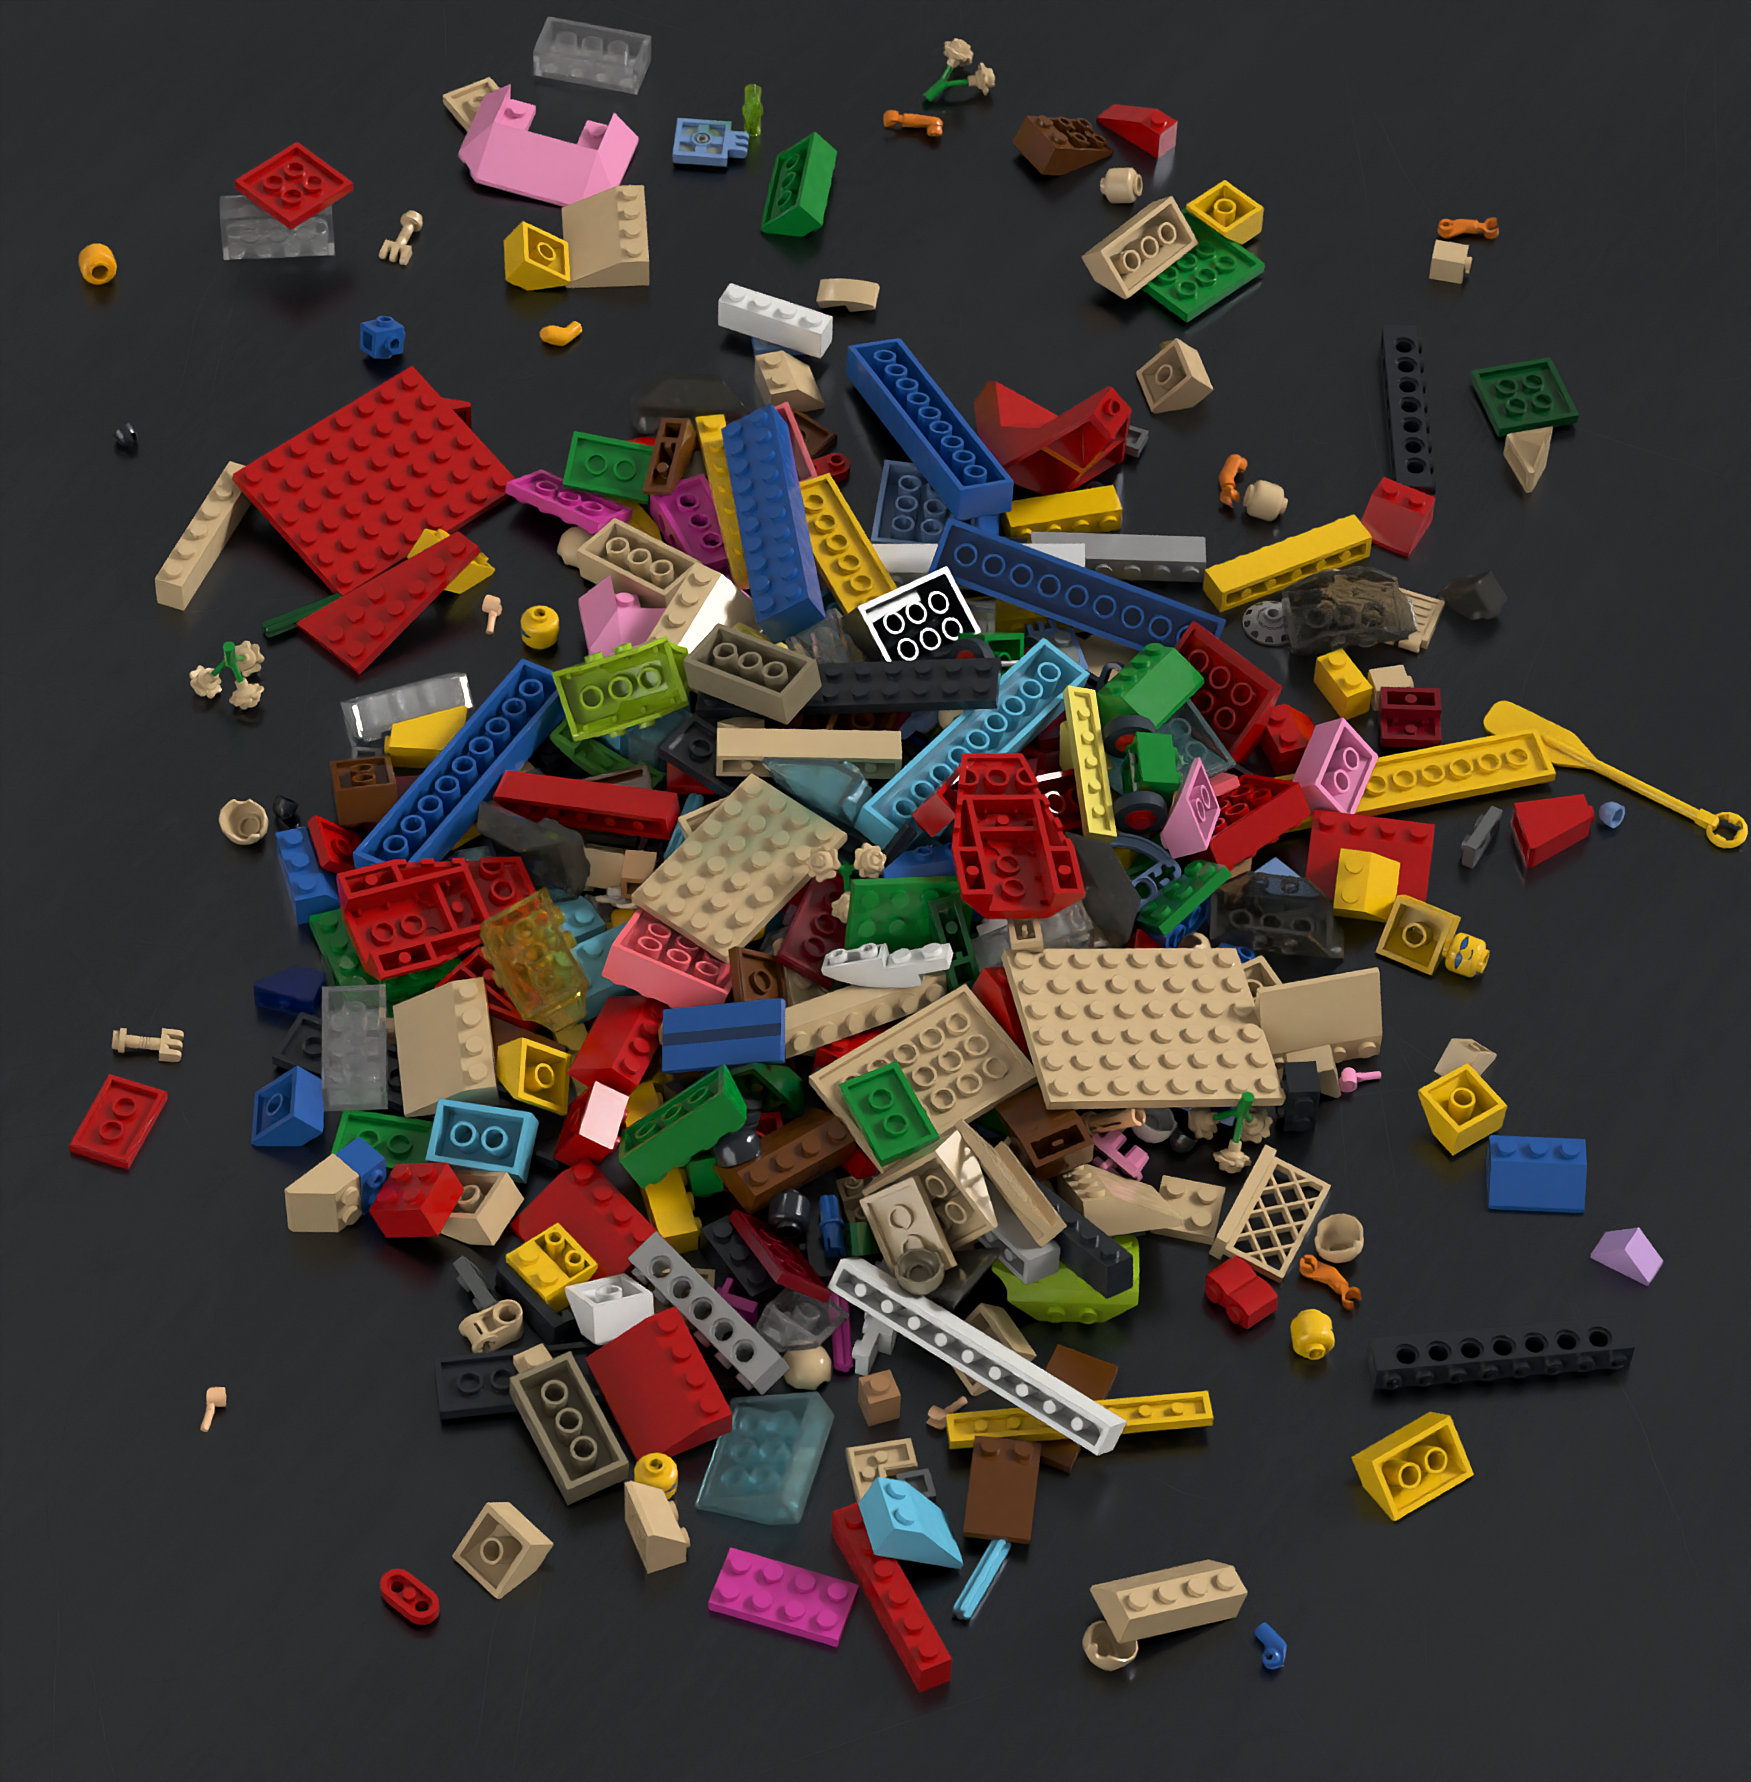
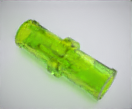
[742,84,763,136]

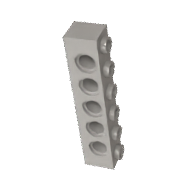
[628,1231,790,1395]

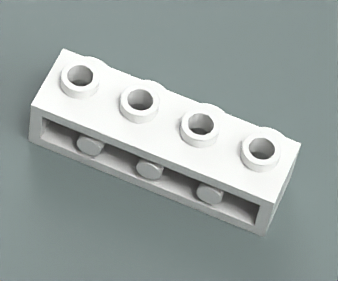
[718,283,833,359]

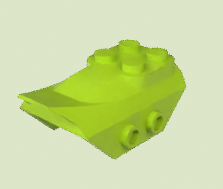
[552,636,691,741]
[992,1233,1139,1324]

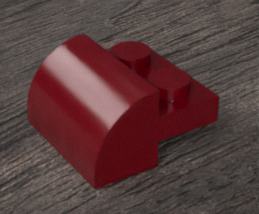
[1378,687,1442,748]

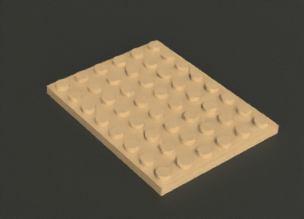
[1001,948,1286,1110]

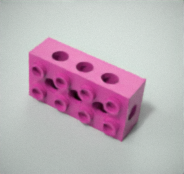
[650,474,732,579]

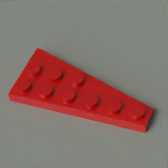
[296,531,481,675]

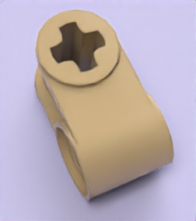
[459,1300,524,1353]

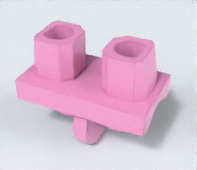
[1091,1130,1149,1181]

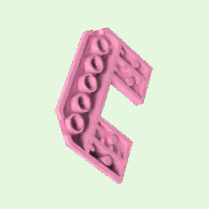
[458,84,639,207]
[578,575,752,656]

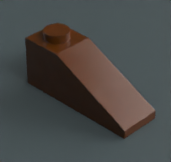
[642,417,698,496]

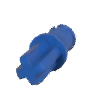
[819,1195,846,1258]

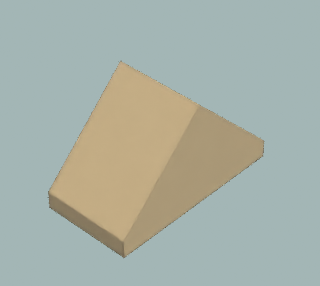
[1007,918,1044,953]
[1283,1044,1341,1098]

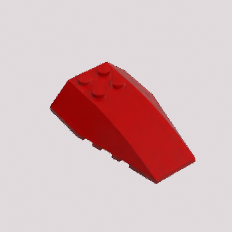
[951,753,1085,919]
[336,857,543,981]

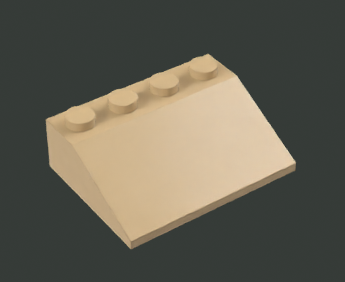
[562,185,649,288]
[646,562,763,694]
[1254,967,1382,1070]
[393,977,500,1118]
[861,1130,998,1251]
[1057,1164,1182,1236]

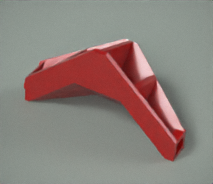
[974,381,1132,496]

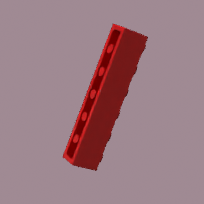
[493,770,681,840]
[831,1502,952,1693]

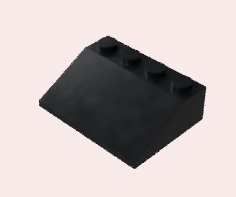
[841,566,981,662]

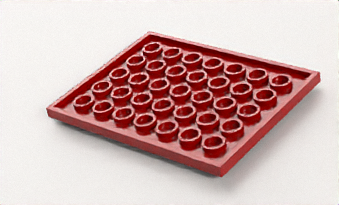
[232,366,516,597]

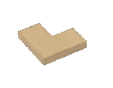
[845,1438,918,1502]

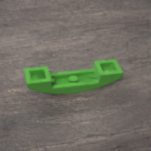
[550,718,665,790]

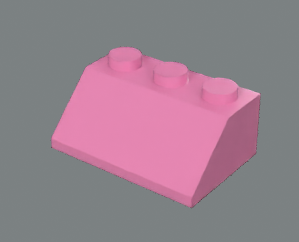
[1292,718,1378,814]
[1160,757,1221,859]

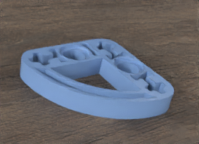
[1075,833,1181,923]

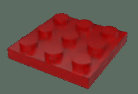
[235,142,353,230]

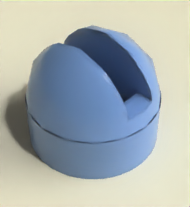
[1599,802,1625,828]

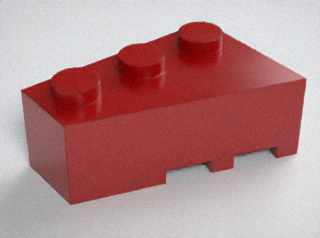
[434,947,549,1033]

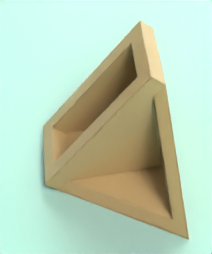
[1503,426,1553,493]

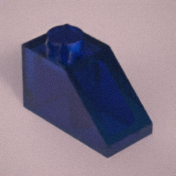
[253,965,327,1017]

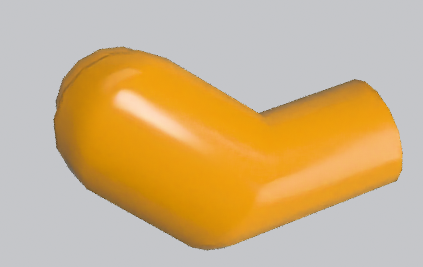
[540,321,582,346]

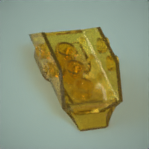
[480,887,590,1033]

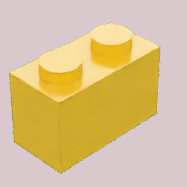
[1313,648,1373,720]

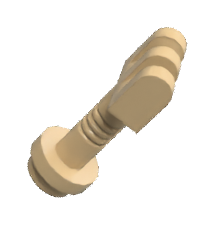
[379,211,423,265]
[112,1028,184,1062]

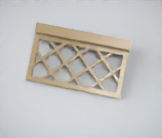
[954,1118,1067,1247]
[1209,1145,1331,1283]

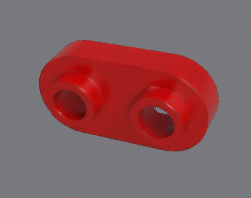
[812,453,851,483]
[380,1569,439,1625]

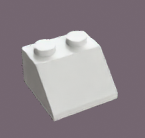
[565,1273,654,1345]

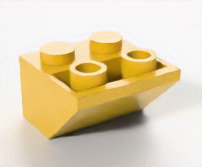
[407,529,495,594]
[506,1223,598,1313]

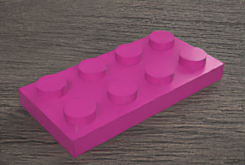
[505,469,633,534]
[708,1547,859,1647]

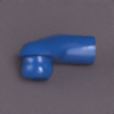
[1254,1622,1287,1670]

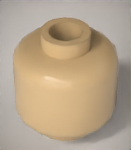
[1100,168,1142,204]
[1243,480,1288,521]

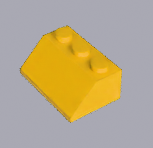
[1351,1412,1474,1521]

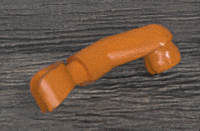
[883,110,943,136]
[1438,217,1499,239]
[1218,454,1247,508]
[1299,1255,1362,1310]

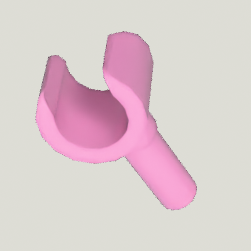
[1339,1067,1381,1092]

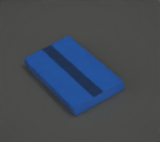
[662,998,786,1074]

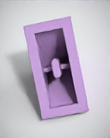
[1590,1227,1663,1286]

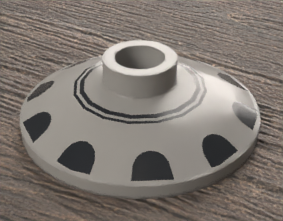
[1243,601,1301,646]

